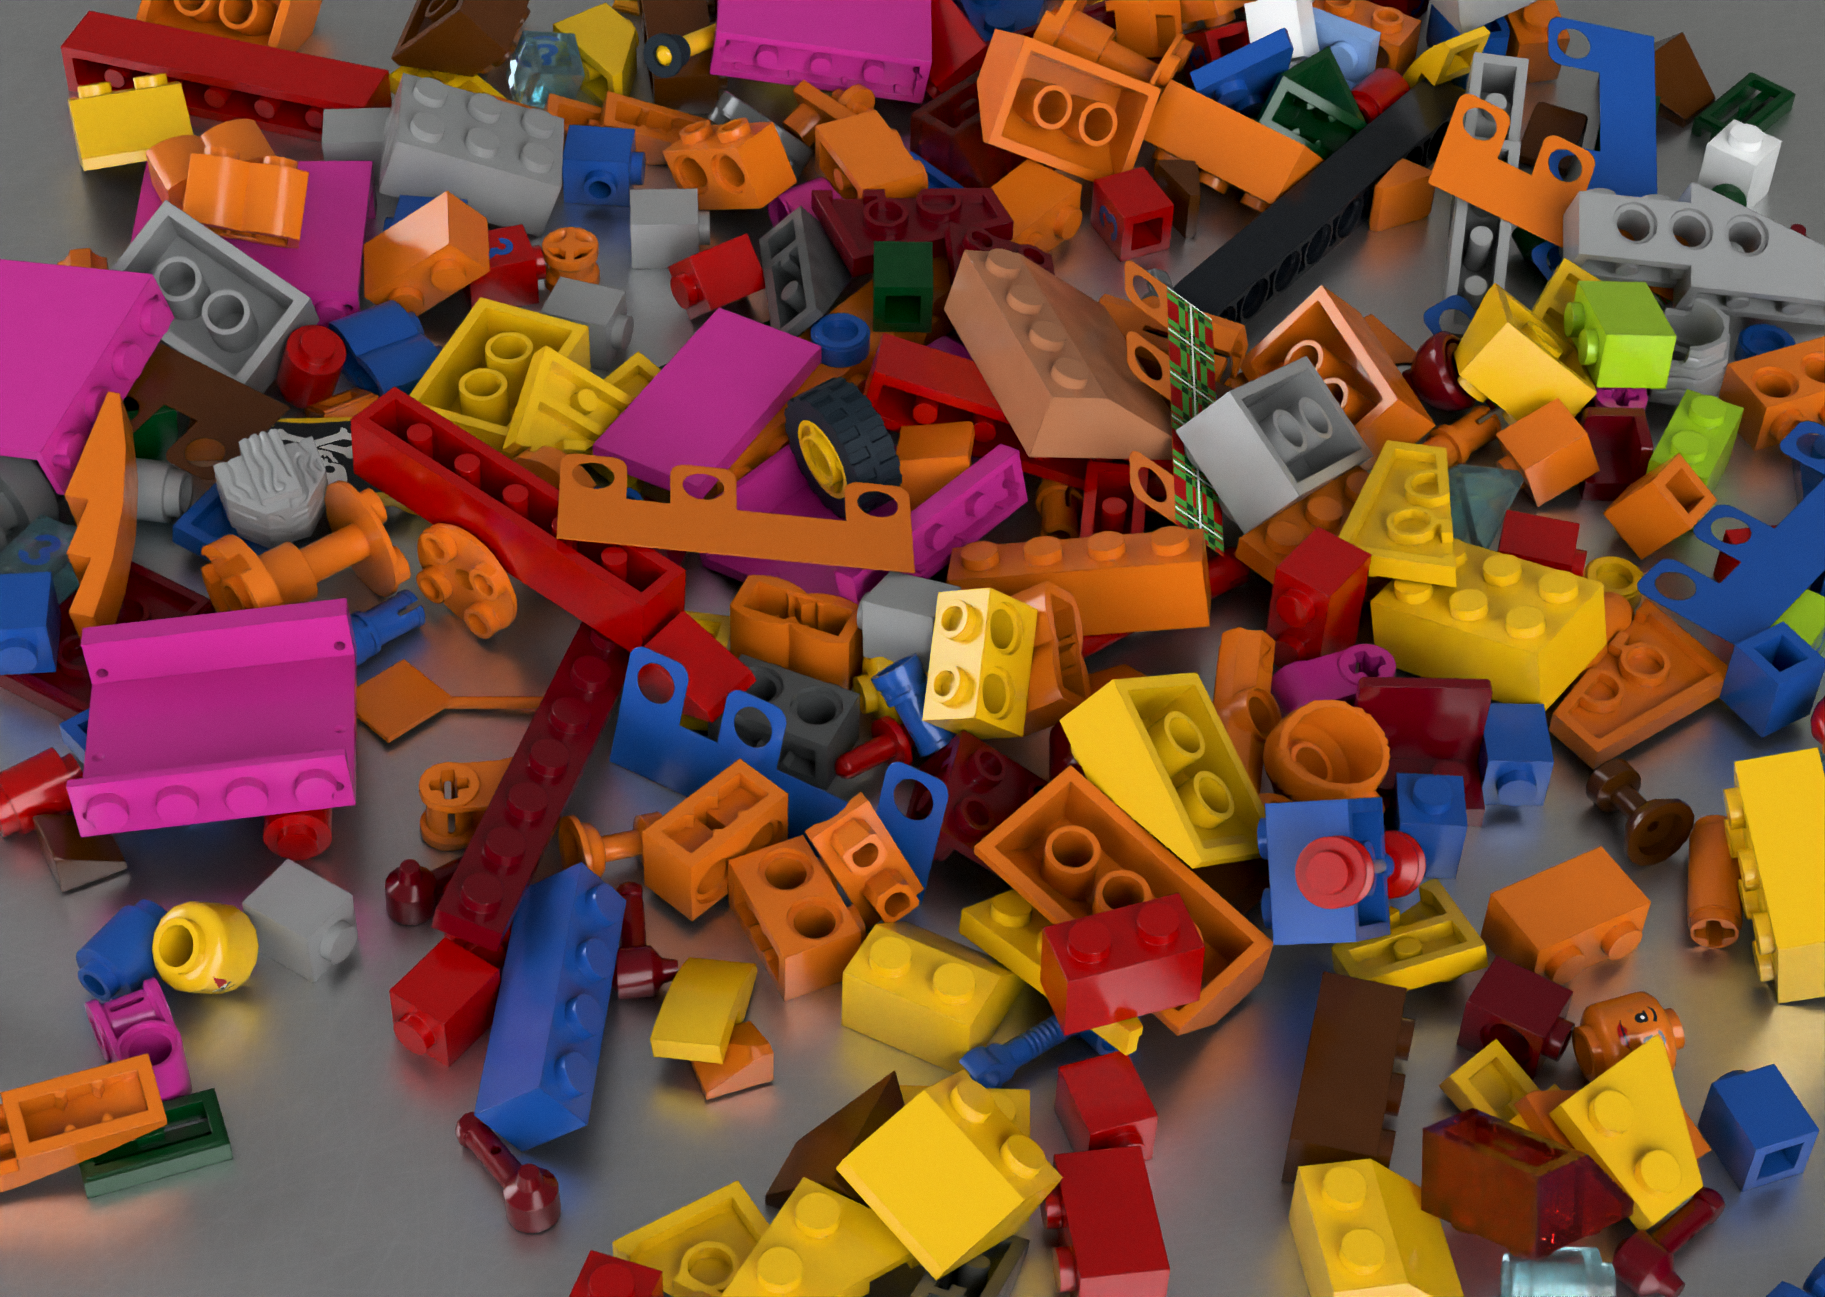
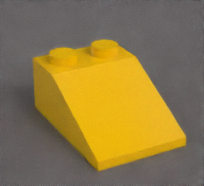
[1059,672,1266,869]

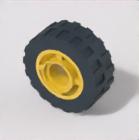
[784,377,902,520]

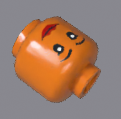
[1572,991,1685,1081]

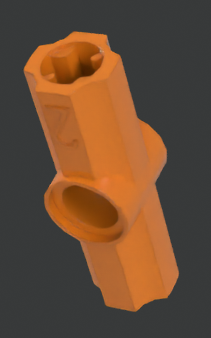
[1212,627,1282,794]

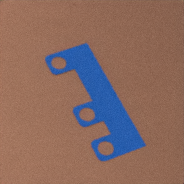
[1548,17,1657,271]
[1637,421,1825,645]
[609,647,949,905]

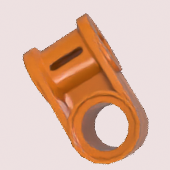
[419,757,513,851]

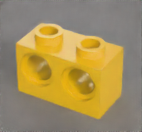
[922,588,1038,739]

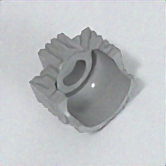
[1647,298,1730,406]
[213,429,328,549]

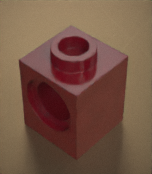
[1456,955,1575,1081]

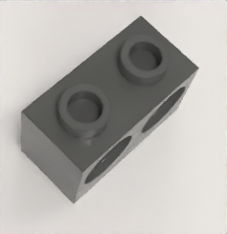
[708,654,860,791]

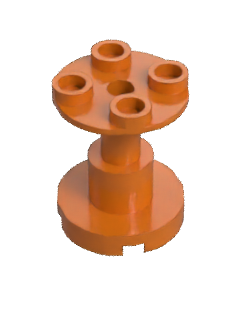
[1033,0,1195,109]
[416,446,597,639]
[201,480,411,613]

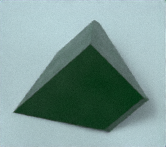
[1255,46,1368,160]

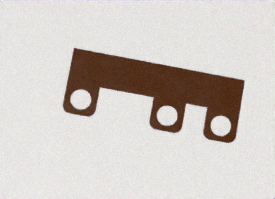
[126,342,291,480]

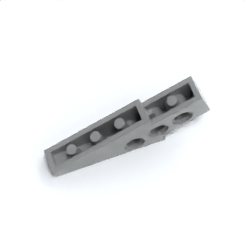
[1440,52,1529,340]
[1563,182,1825,326]

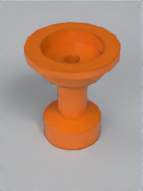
[558,811,662,878]

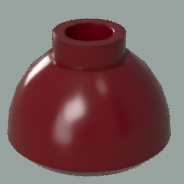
[1402,331,1476,411]

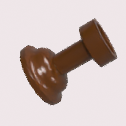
[1586,759,1694,866]

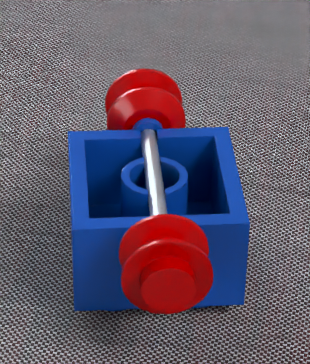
[1257,797,1426,945]

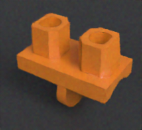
[782,80,875,146]
[804,792,925,928]

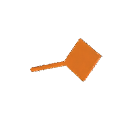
[356,659,544,743]

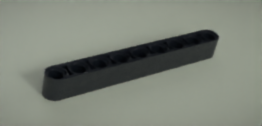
[1173,77,1466,325]

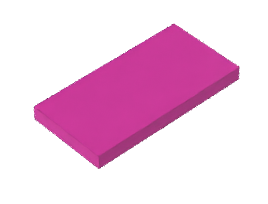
[593,307,822,499]

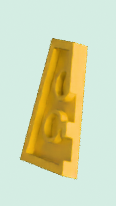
[1338,440,1457,588]

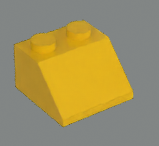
[67,73,194,171]
[1454,283,1597,425]
[841,921,1026,1075]
[836,1069,1063,1281]
[1288,1158,1464,1297]

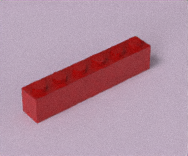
[61,11,392,142]
[863,333,1173,514]
[350,386,686,652]

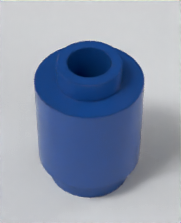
[76,899,167,1001]

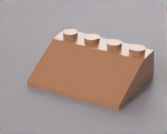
[944,248,1173,460]

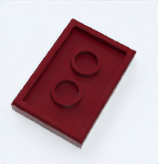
[0,561,217,720]

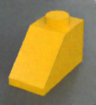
[553,2,639,107]

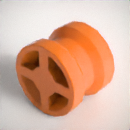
[541,227,600,292]

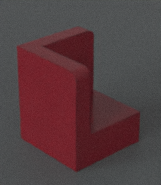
[1578,407,1653,501]

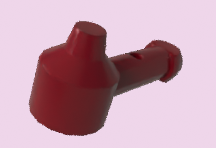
[385,856,462,925]
[612,881,678,1000]
[455,1112,561,1233]
[1609,1187,1726,1297]

